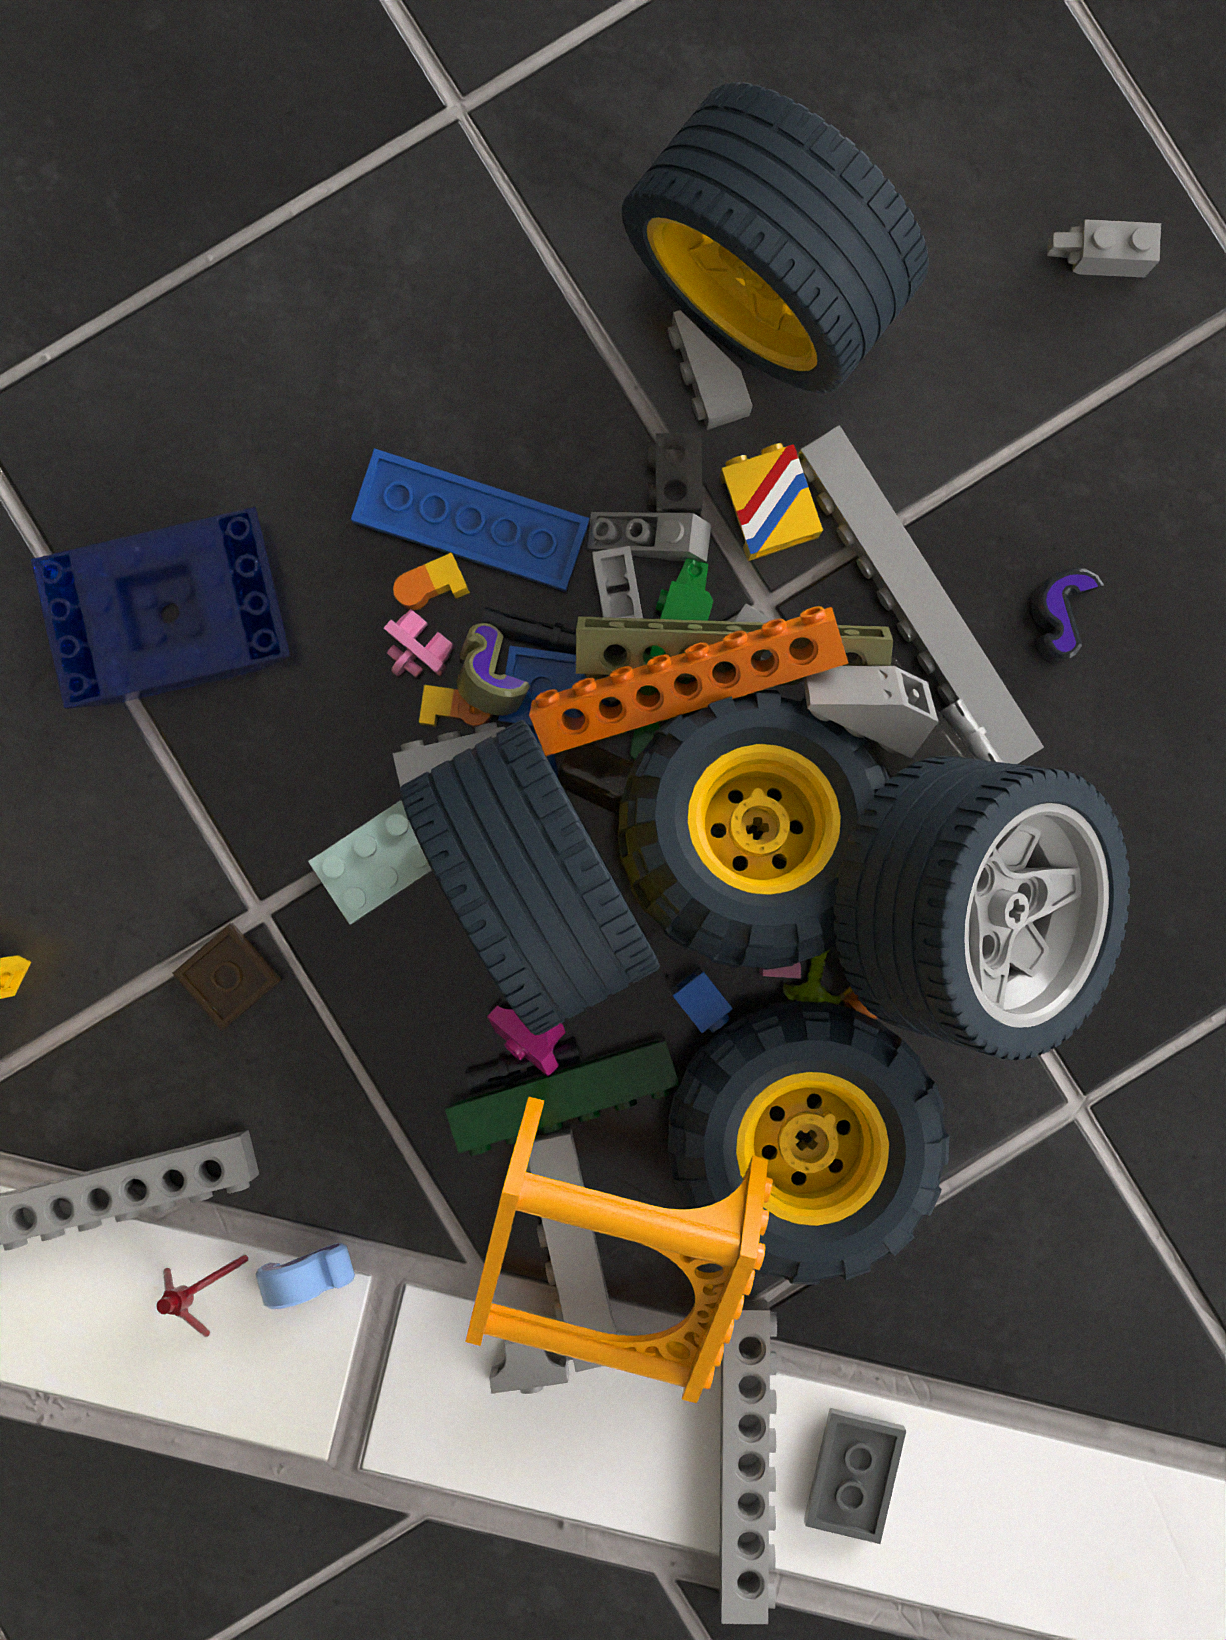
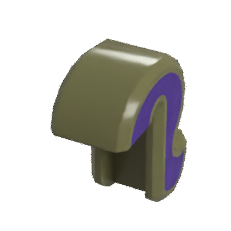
[456,623,530,715]

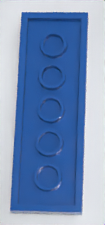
[351,448,590,592]

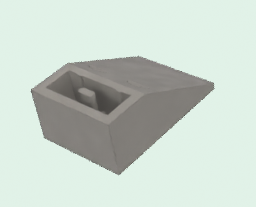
[803,666,938,758]

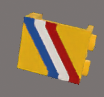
[719,443,823,561]

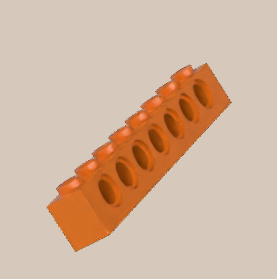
[529,606,849,756]

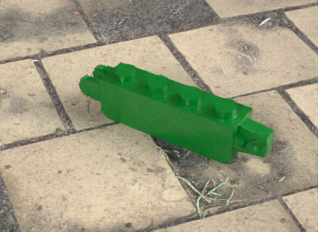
[629,558,713,761]

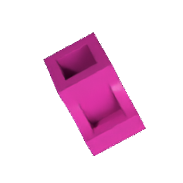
[487,1006,566,1077]

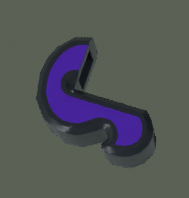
[1031,568,1104,663]

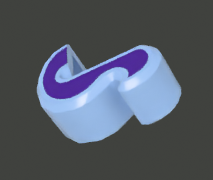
[255,1243,355,1309]

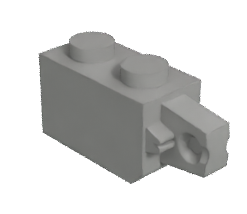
[1047,219,1161,278]

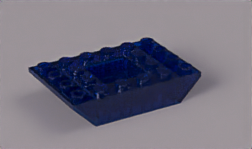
[31,507,290,709]

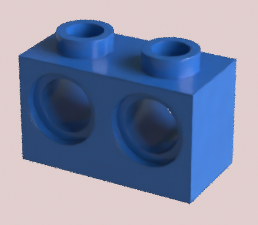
[670,967,733,1033]

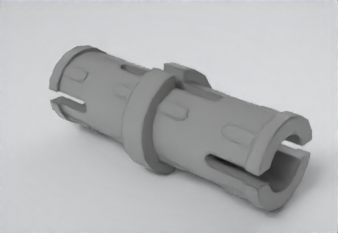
[940,698,1004,763]

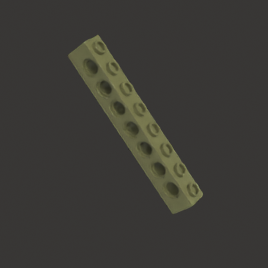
[576,616,893,686]

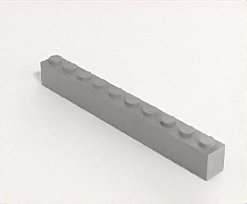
[798,425,1044,764]

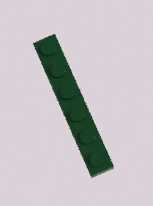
[445,1037,679,1156]

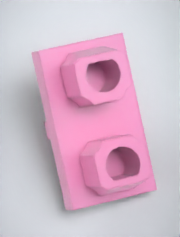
[384,610,455,677]

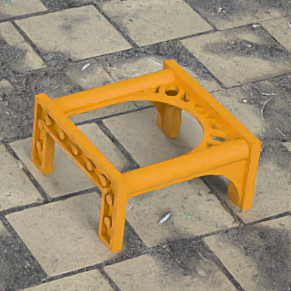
[465,1097,773,1403]

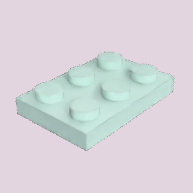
[308,800,432,924]

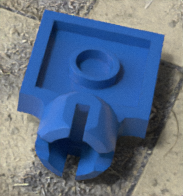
[498,646,613,727]

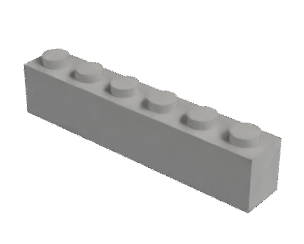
[526,1128,617,1372]

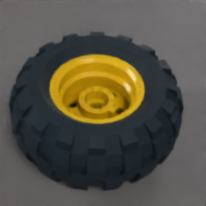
[618,689,890,970]
[667,1000,949,1285]

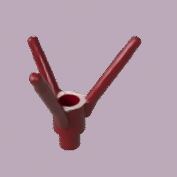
[156,1255,249,1337]

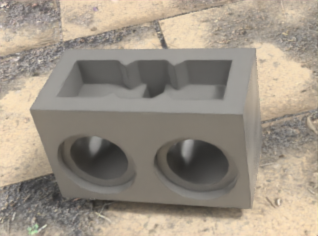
[592,546,643,619]

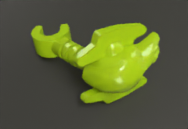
[783,949,841,1005]

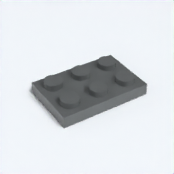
[804,1408,906,1544]

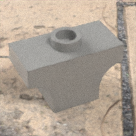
[489,1340,569,1394]

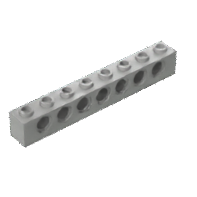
[0,1130,259,1251]
[719,1300,777,1624]

